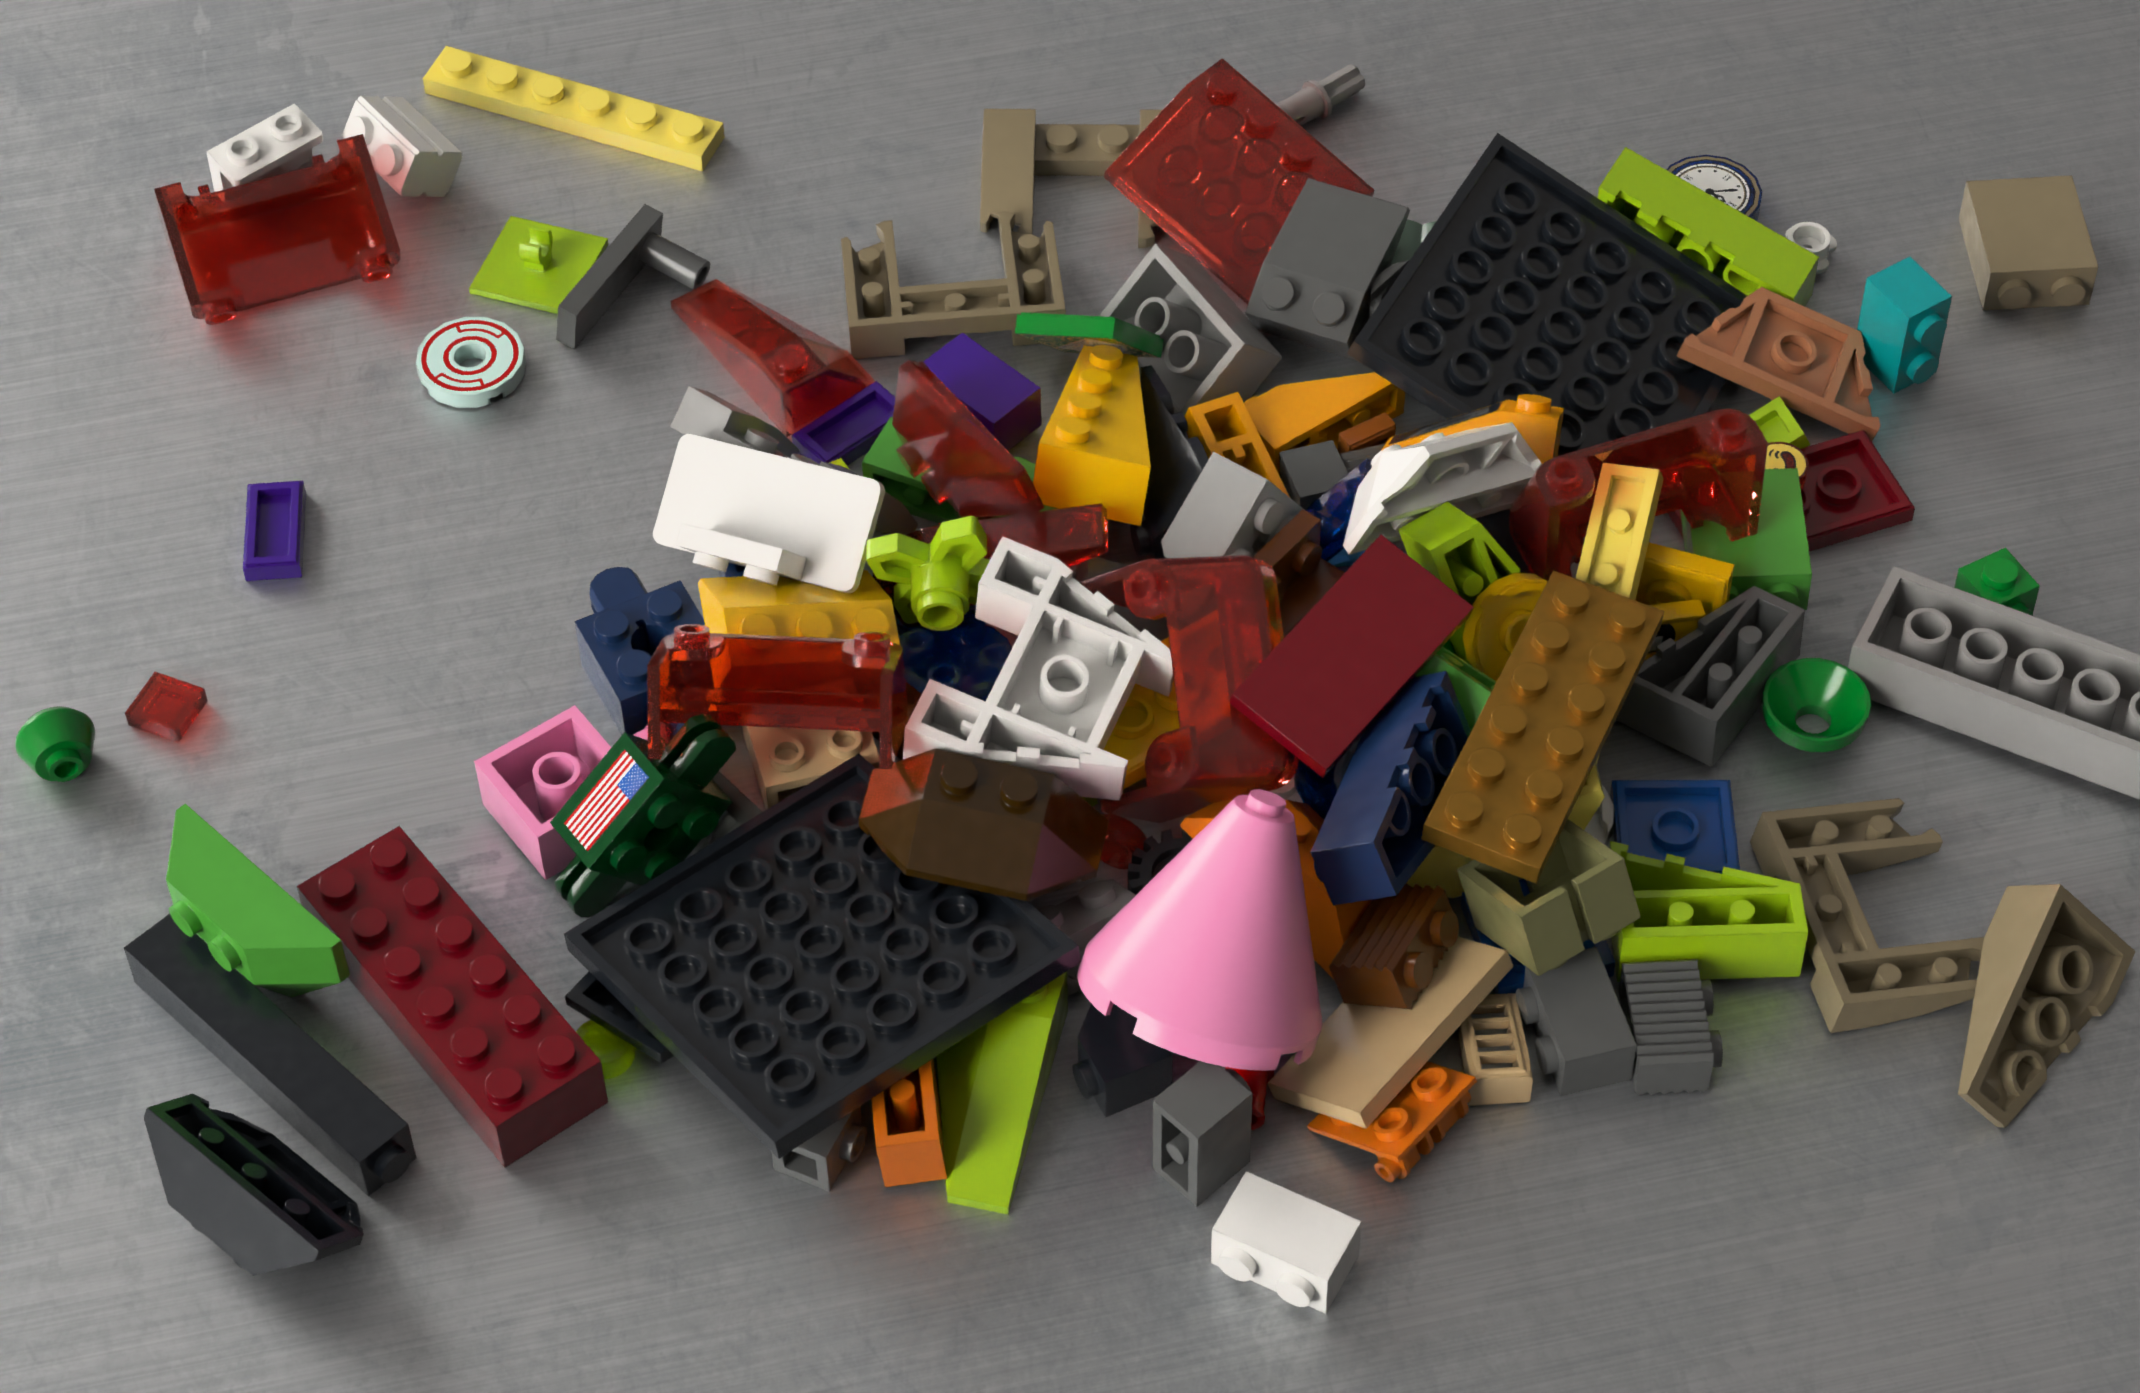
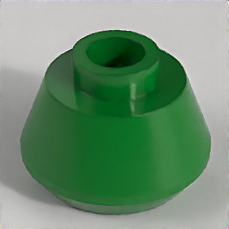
[15,706,95,782]

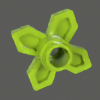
[866,516,990,631]

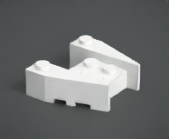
[903,536,1178,800]

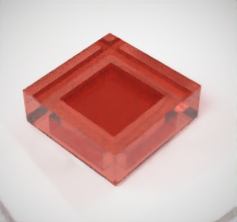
[125,671,208,743]

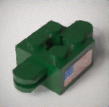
[550,714,736,918]

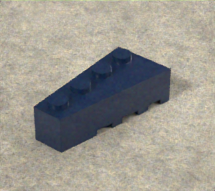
[1310,671,1471,905]

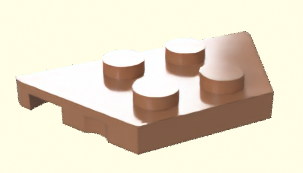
[1677,287,1880,441]

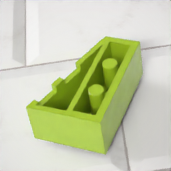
[1609,841,1808,982]

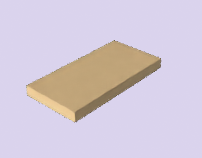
[1268,937,1513,1129]

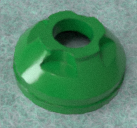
[1762,658,1871,752]

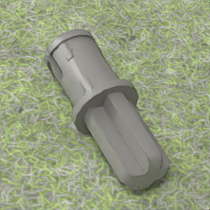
[1269,64,1365,136]

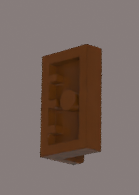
[1231,509,1344,642]

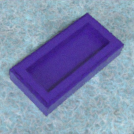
[792,381,912,466]
[243,481,306,581]

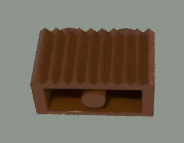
[1329,883,1459,1009]

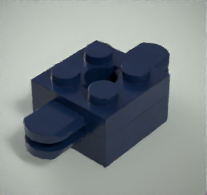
[574,567,733,742]

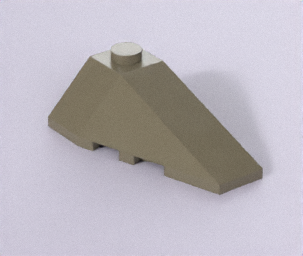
[1958,884,2136,1128]

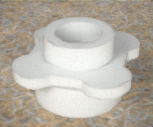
[1785,222,1837,274]

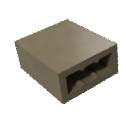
[1959,175,2098,310]

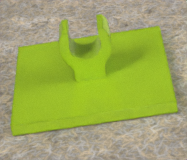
[469,216,609,314]

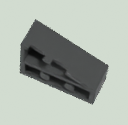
[1616,586,1805,767]

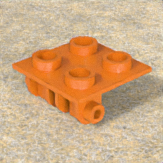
[1307,1061,1477,1182]

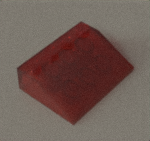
[1104,58,1375,305]

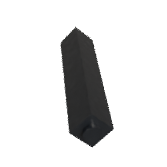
[124,913,416,1196]

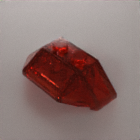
[892,360,1045,518]

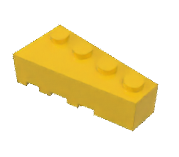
[1030,345,1151,526]

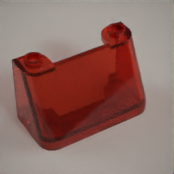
[154,134,400,325]
[1509,408,1768,581]

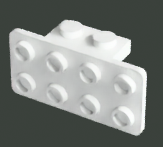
[653,434,885,593]

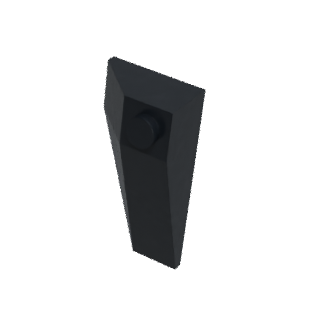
[1130,365,1209,575]

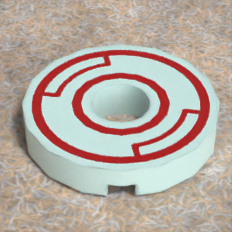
[416,317,526,408]

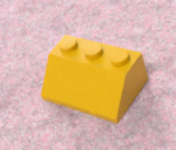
[698,570,902,690]

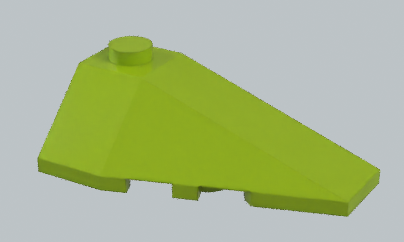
[936,972,1068,1215]

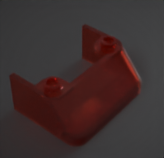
[1079,555,1299,823]
[647,624,908,770]

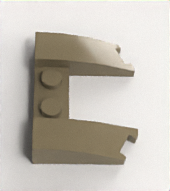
[980,109,1192,248]
[841,211,1066,359]
[1750,798,1984,1033]

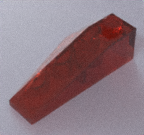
[671,279,875,437]

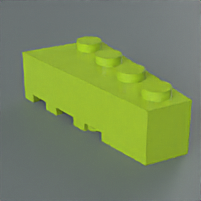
[1598,147,1819,306]

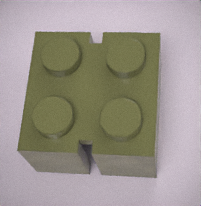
[1457,819,1641,976]

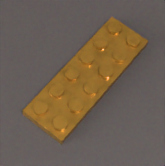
[1421,570,1664,884]

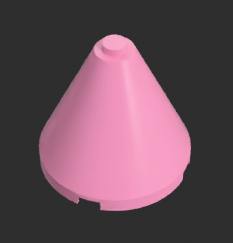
[1077,789,1323,1071]

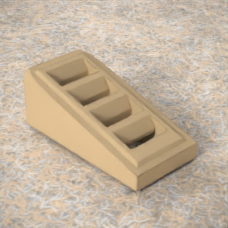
[1458,993,1533,1106]

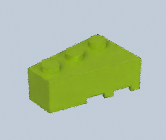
[1398,502,1521,664]

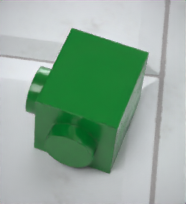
[1954,548,2040,616]

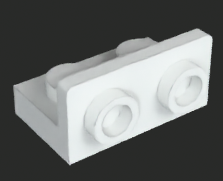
[206,103,323,206]

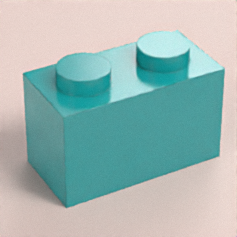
[1857,256,1952,394]

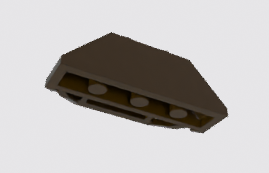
[858,749,1109,901]

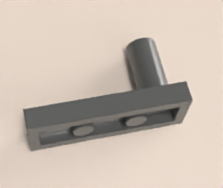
[556,204,710,350]

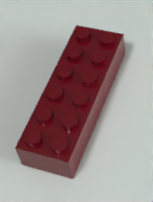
[297,826,608,1168]

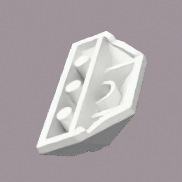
[1343,422,1547,555]

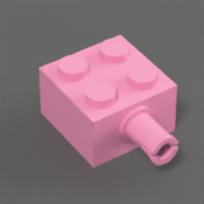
[474,705,668,880]

